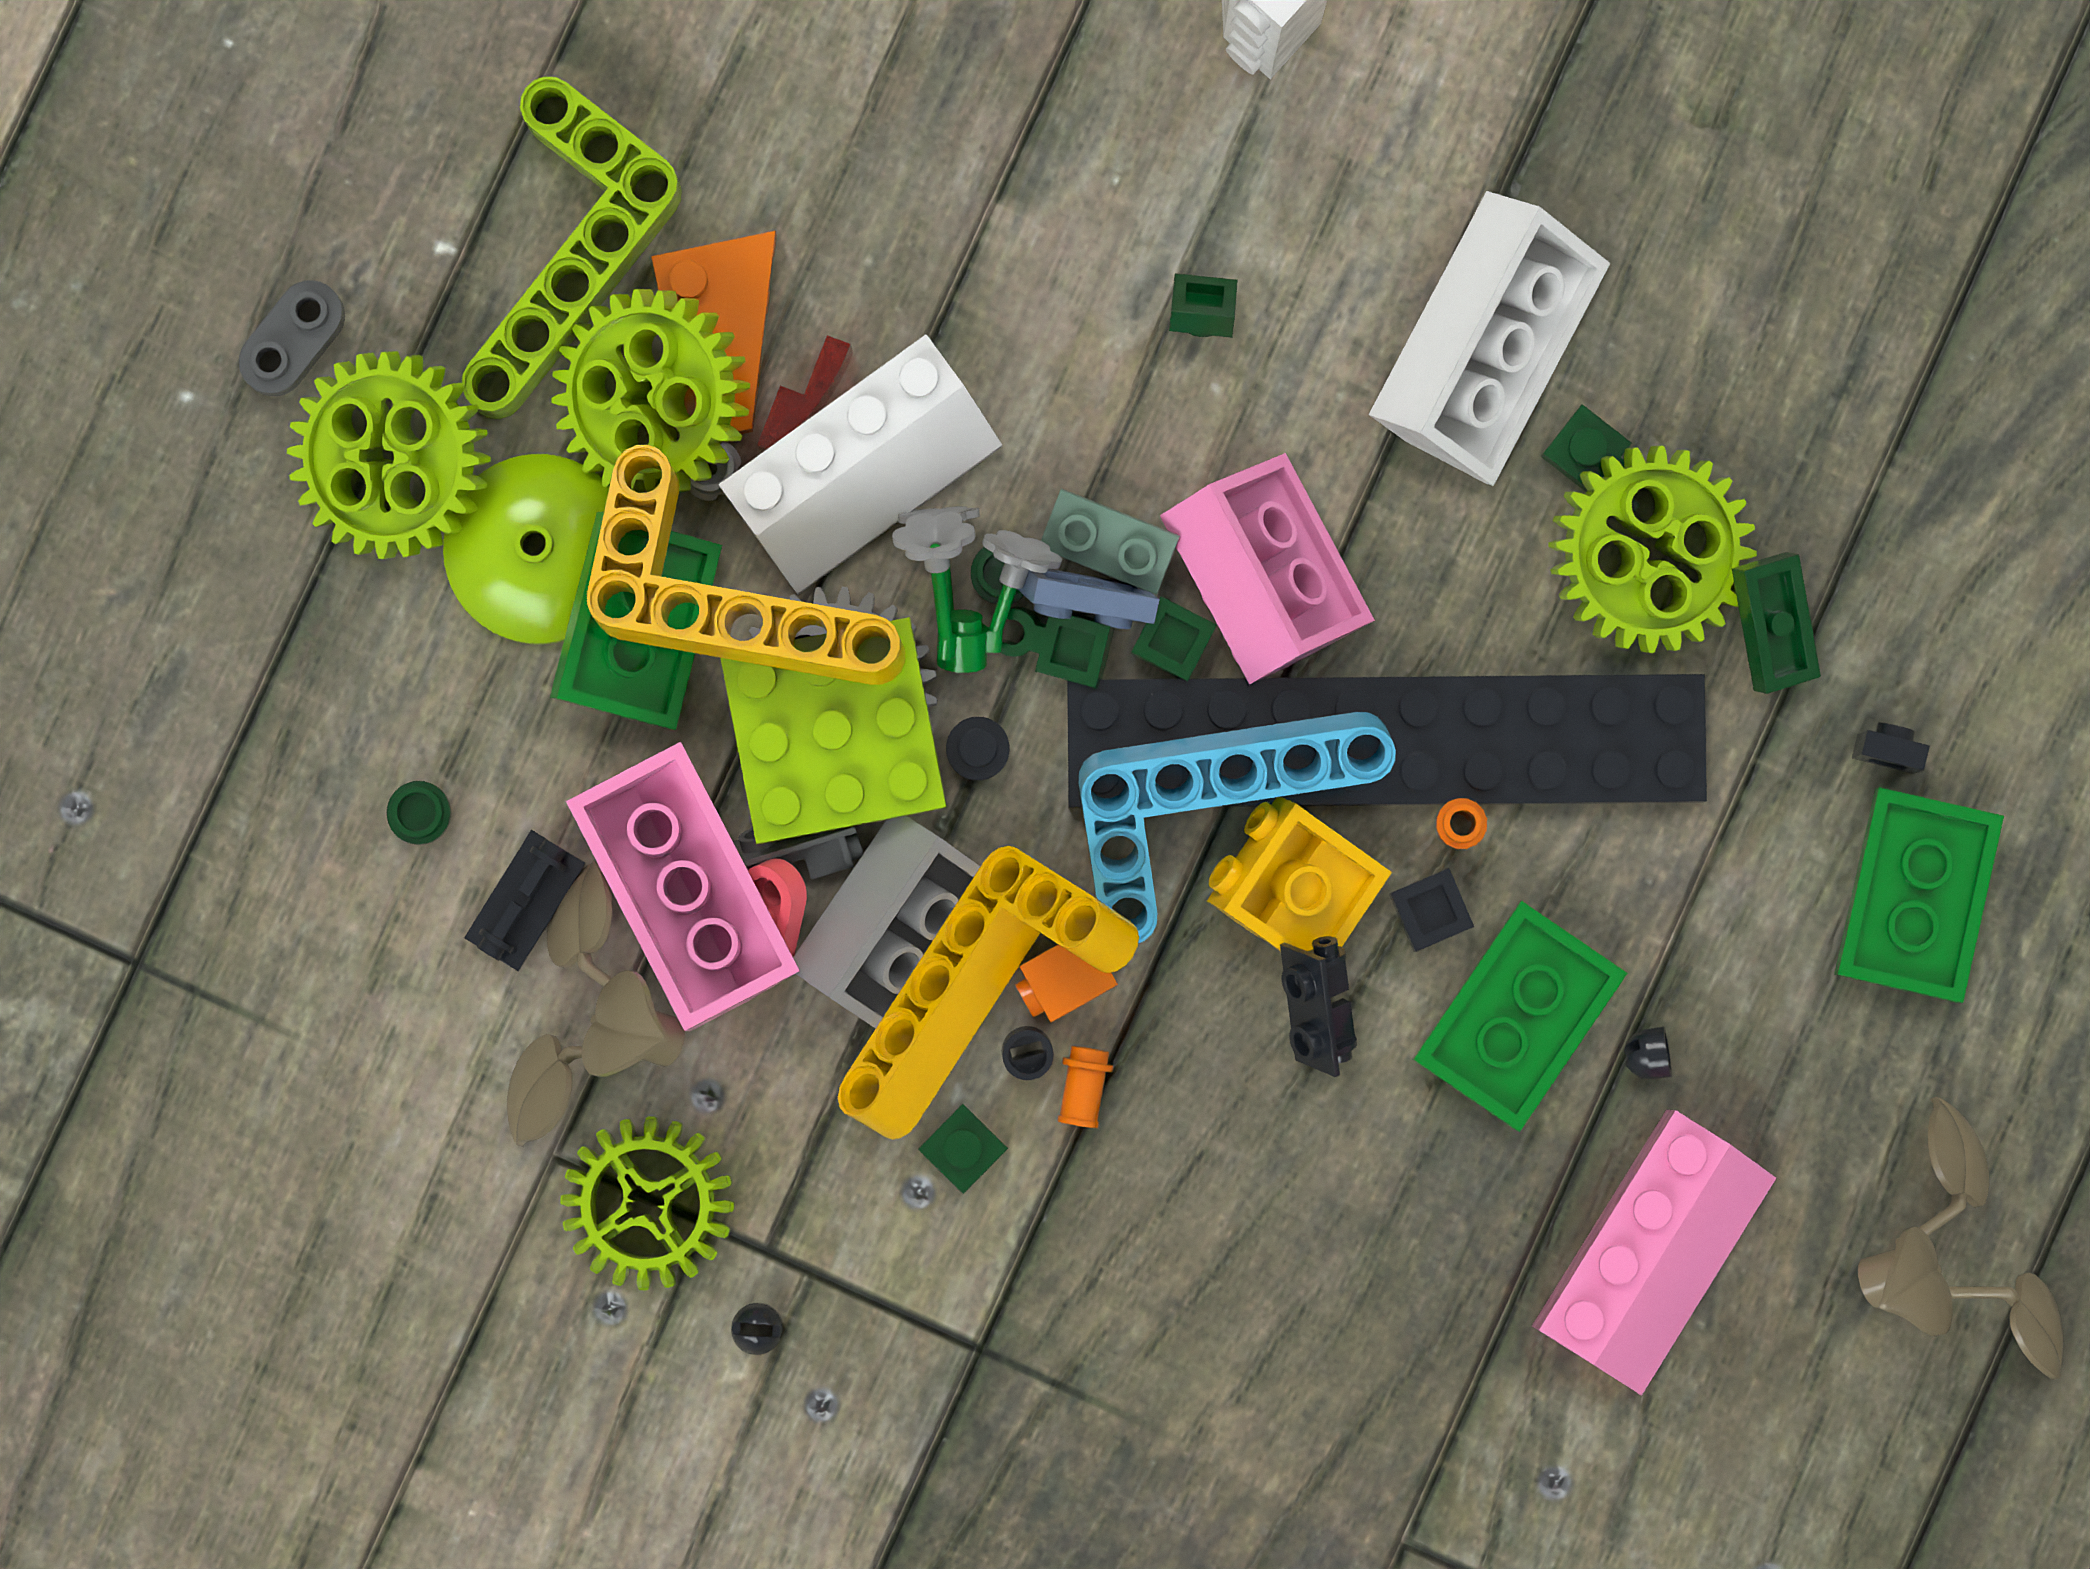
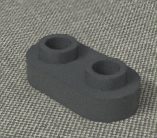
[239,280,345,396]

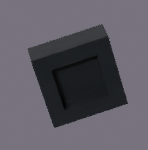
[1852,722,1930,774]
[1389,868,1474,952]

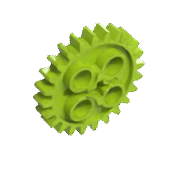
[551,289,750,493]
[287,351,491,559]
[1548,446,1757,653]

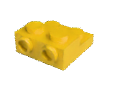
[1207,797,1392,952]

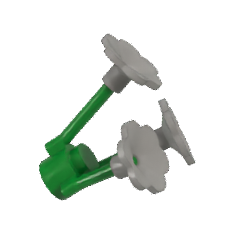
[892,506,1062,673]

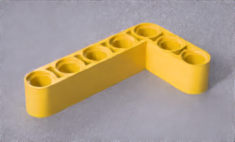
[587,445,905,685]
[838,846,1139,1140]

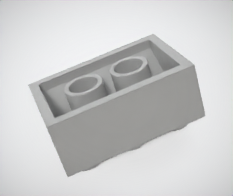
[793,816,981,1028]

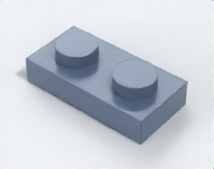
[1017,569,1160,629]

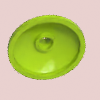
[443,454,609,644]

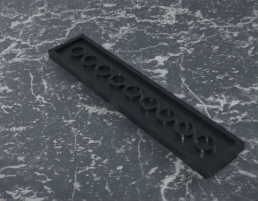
[1067,674,1707,808]

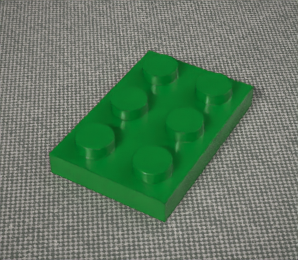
[550,512,723,730]
[1834,787,2004,1003]
[1412,901,1628,1132]

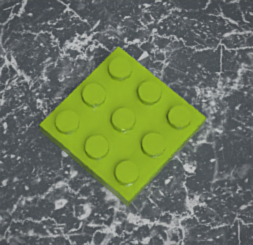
[720,617,947,844]

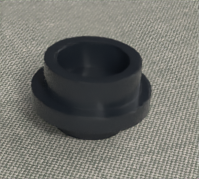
[946,717,1010,781]

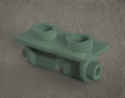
[1041,488,1180,595]

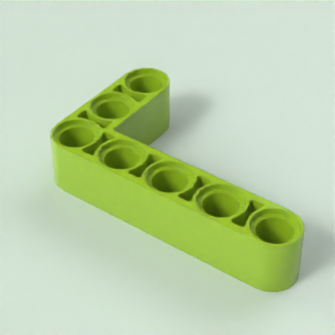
[462,76,682,419]

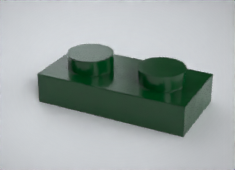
[1731,552,1821,694]

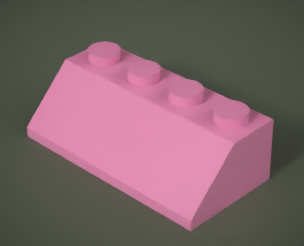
[566,742,800,1032]
[1532,1110,1776,1396]

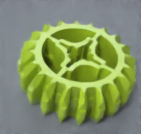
[560,1116,735,1291]

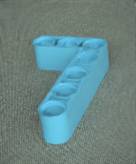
[1078,712,1396,943]

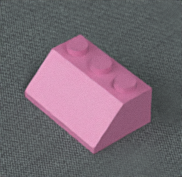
[1160,453,1375,685]

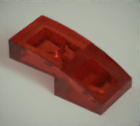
[757,335,853,453]

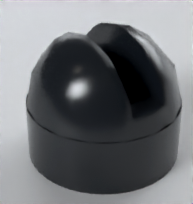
[1001,1026,1054,1080]
[1624,1026,1672,1080]
[731,1303,783,1355]

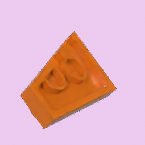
[651,231,777,434]

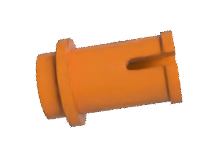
[1436,798,1487,849]
[1057,1046,1113,1128]

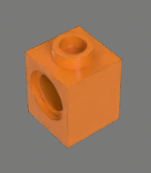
[1014,944,1118,1023]

